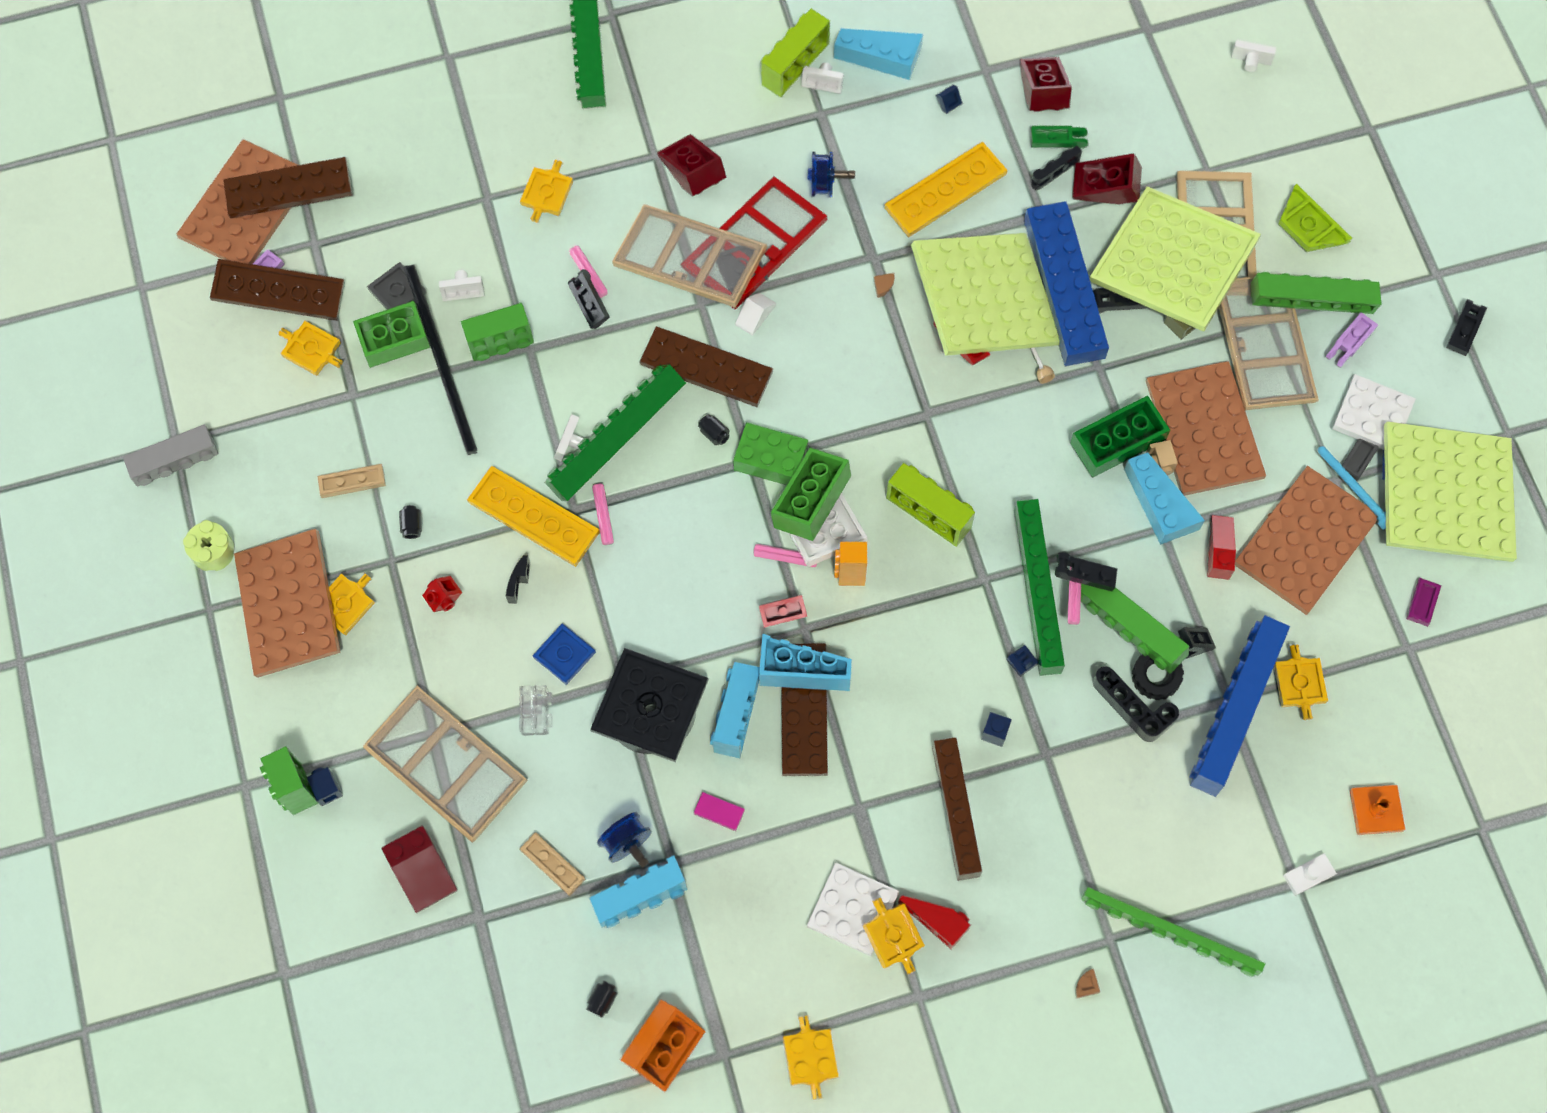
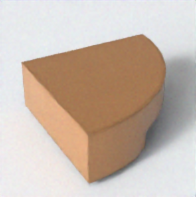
[874,273,895,298]
[1076,969,1100,999]

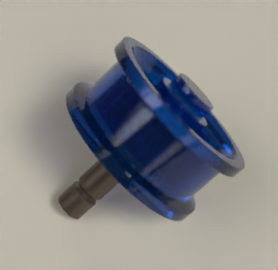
[808,151,855,197]
[597,812,652,869]

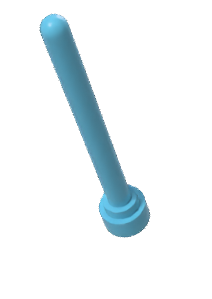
[1318,446,1386,531]

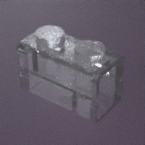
[519,685,553,736]

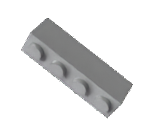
[123,424,218,487]

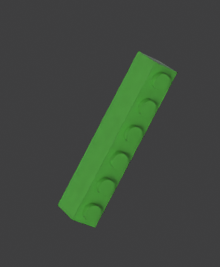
[1250,272,1382,314]
[1081,584,1189,673]

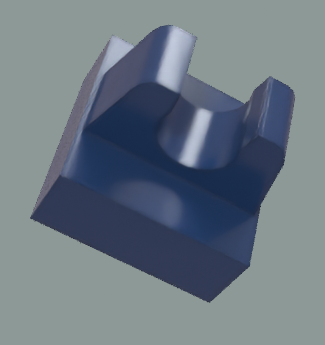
[936,84,963,114]
[1007,645,1039,677]

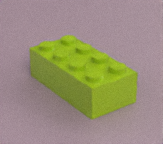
[761,8,830,98]
[886,462,975,547]

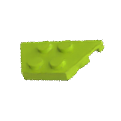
[1278,184,1352,252]

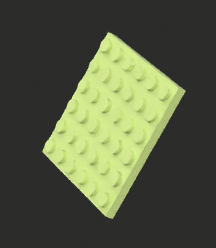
[1090,186,1261,332]
[911,233,1060,356]
[1384,422,1517,562]

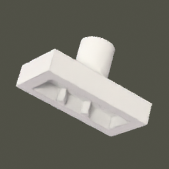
[1231,40,1276,72]
[801,63,844,94]
[439,270,484,301]
[554,414,584,461]
[1283,853,1337,896]

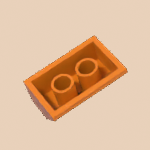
[620,1000,706,1092]

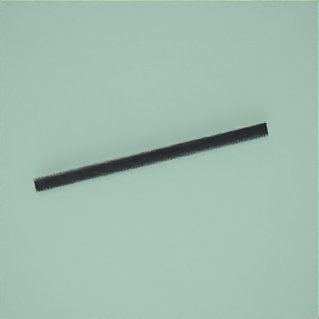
[404,265,477,455]

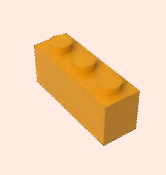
[834,542,867,586]

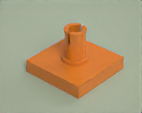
[1350,785,1405,835]

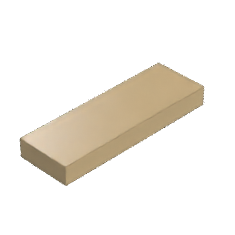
[317,464,386,498]
[520,832,586,897]

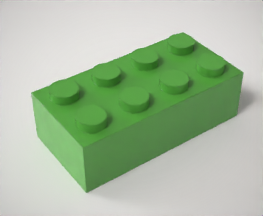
[771,448,851,541]

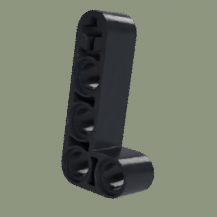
[1093,667,1179,742]

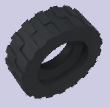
[1132,655,1184,700]

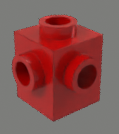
[422,576,462,612]

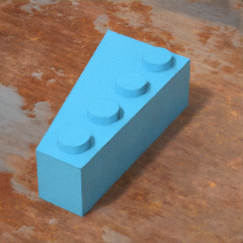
[834,28,923,80]
[1124,452,1205,545]
[759,634,852,691]
[710,662,760,758]
[589,855,687,928]

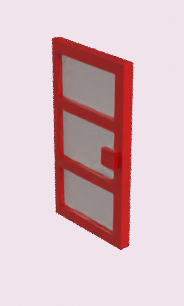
[681,176,828,310]

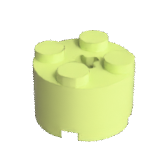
[183,520,234,571]

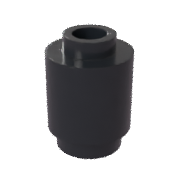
[698,414,730,446]
[399,505,422,539]
[586,981,618,1018]

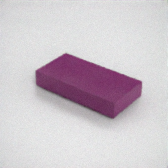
[1406,578,1442,627]

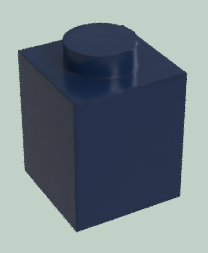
[981,712,1012,747]
[306,767,343,806]

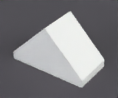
[735,293,776,336]

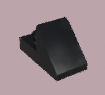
[1178,627,1216,659]

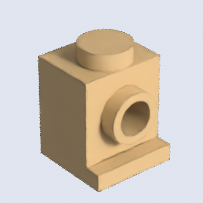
[1146,440,1178,476]

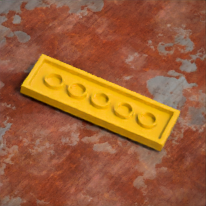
[884,141,1008,237]
[467,466,600,567]

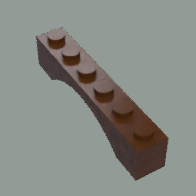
[932,737,982,881]

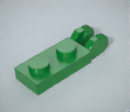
[1031,126,1088,149]

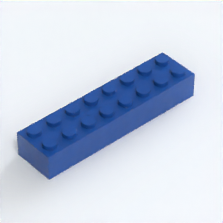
[1024,201,1109,366]
[1189,615,1290,797]

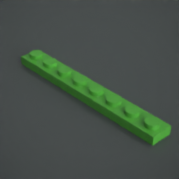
[1081,887,1266,977]

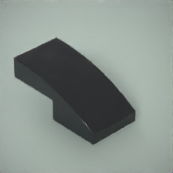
[505,555,530,604]

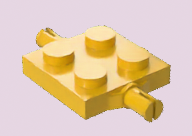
[520,160,573,223]
[279,321,343,376]
[329,573,375,636]
[1274,644,1328,720]
[862,897,925,974]
[783,1016,839,1100]

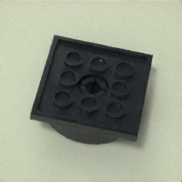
[590,648,709,762]

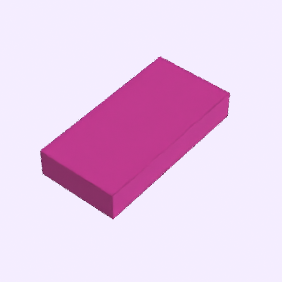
[694,792,745,831]

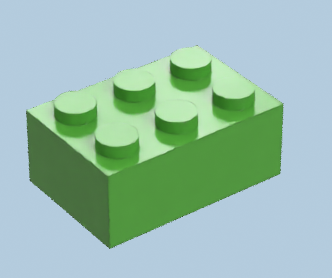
[353,301,430,368]
[461,303,534,361]
[733,422,808,485]
[260,746,319,815]

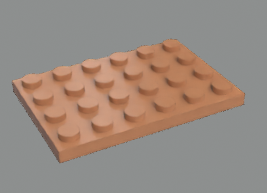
[176,139,297,264]
[1146,361,1266,496]
[1235,466,1377,615]
[234,529,341,678]

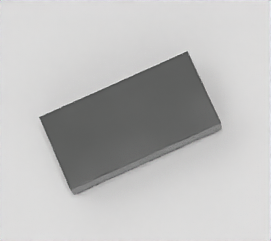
[1342,439,1379,481]

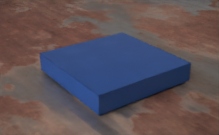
[533,623,596,685]

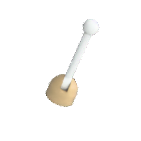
[1030,348,1055,384]

